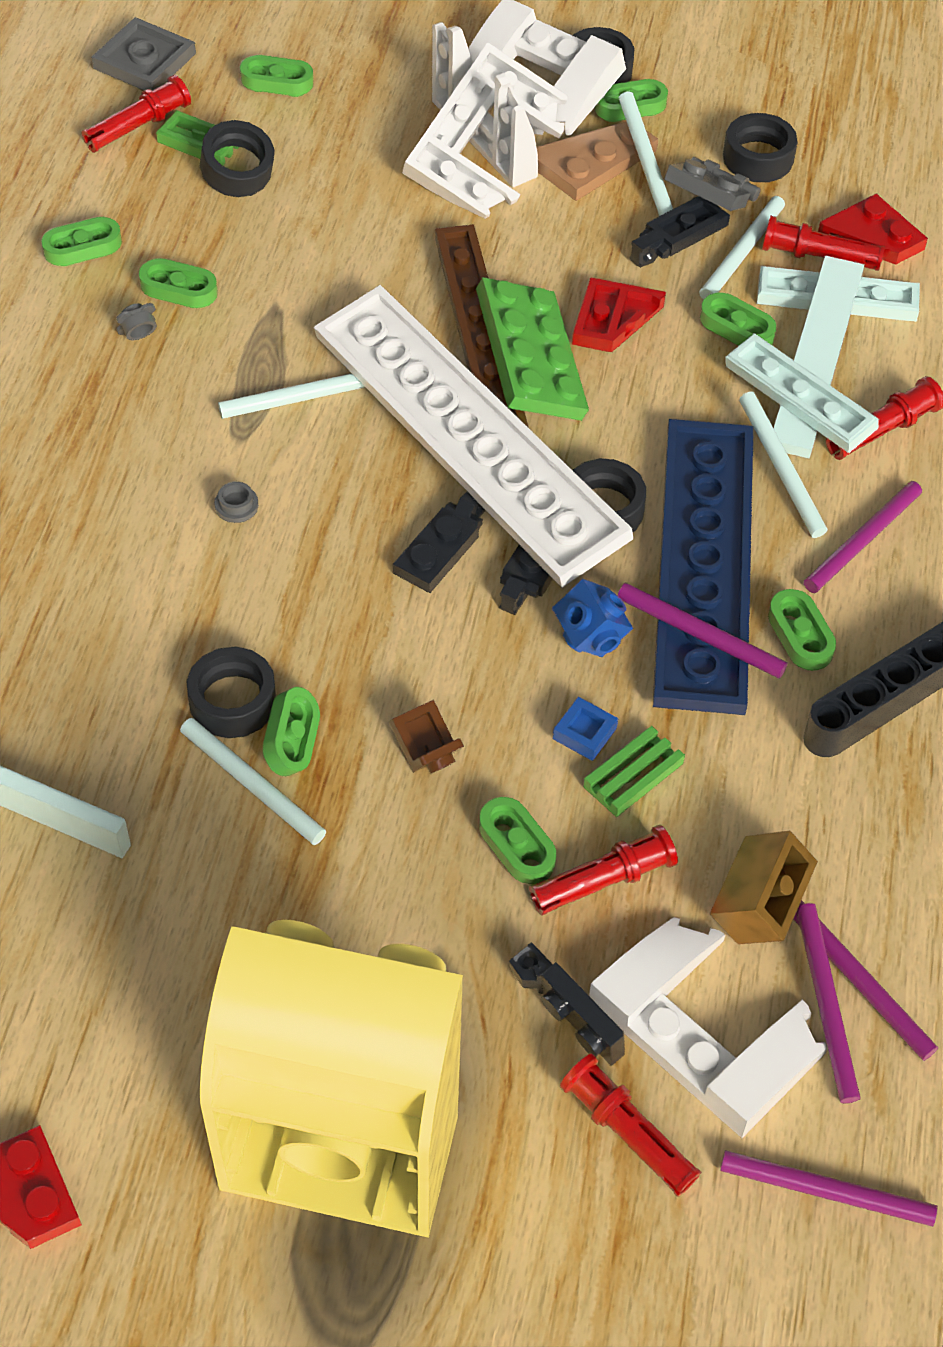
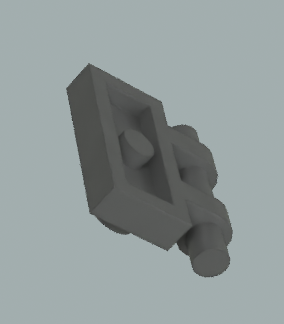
[664,157,761,211]

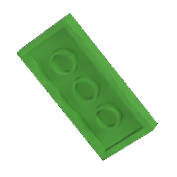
[476,277,589,421]

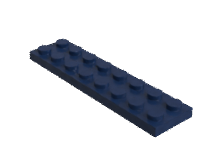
[653,419,754,715]

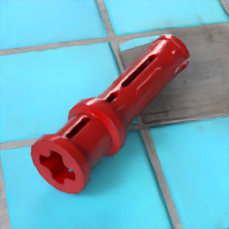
[81,74,191,153]
[762,215,885,271]
[826,376,943,460]
[529,825,678,916]
[559,1053,702,1197]

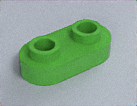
[240,55,314,97]
[595,79,668,122]
[41,217,122,266]
[139,258,218,308]
[700,292,776,346]
[768,589,836,671]
[263,687,320,777]
[479,797,556,884]

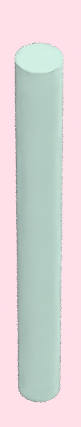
[619,92,673,216]
[699,196,785,299]
[218,373,365,419]
[739,392,828,538]
[180,718,326,845]

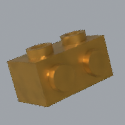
[710,830,818,944]

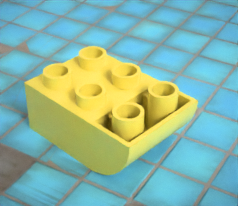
[200,920,463,1238]

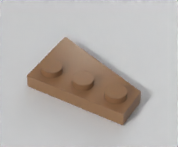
[536,122,658,201]

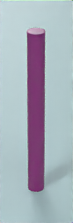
[803,481,922,593]
[617,583,788,679]
[793,900,938,1061]
[797,903,861,1104]
[720,1150,938,1227]

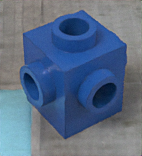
[552,579,633,657]

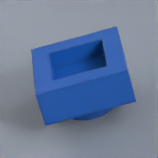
[553,697,618,761]

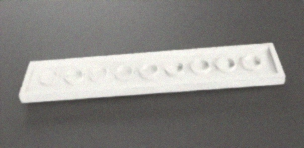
[314,285,633,588]

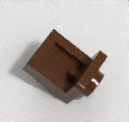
[389,699,464,774]

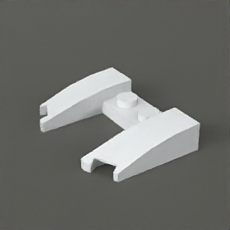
[468,0,626,135]
[432,22,538,188]
[402,43,567,218]
[589,917,828,1138]

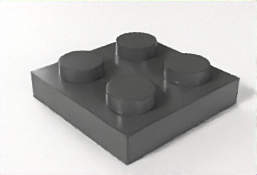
[91,17,196,91]

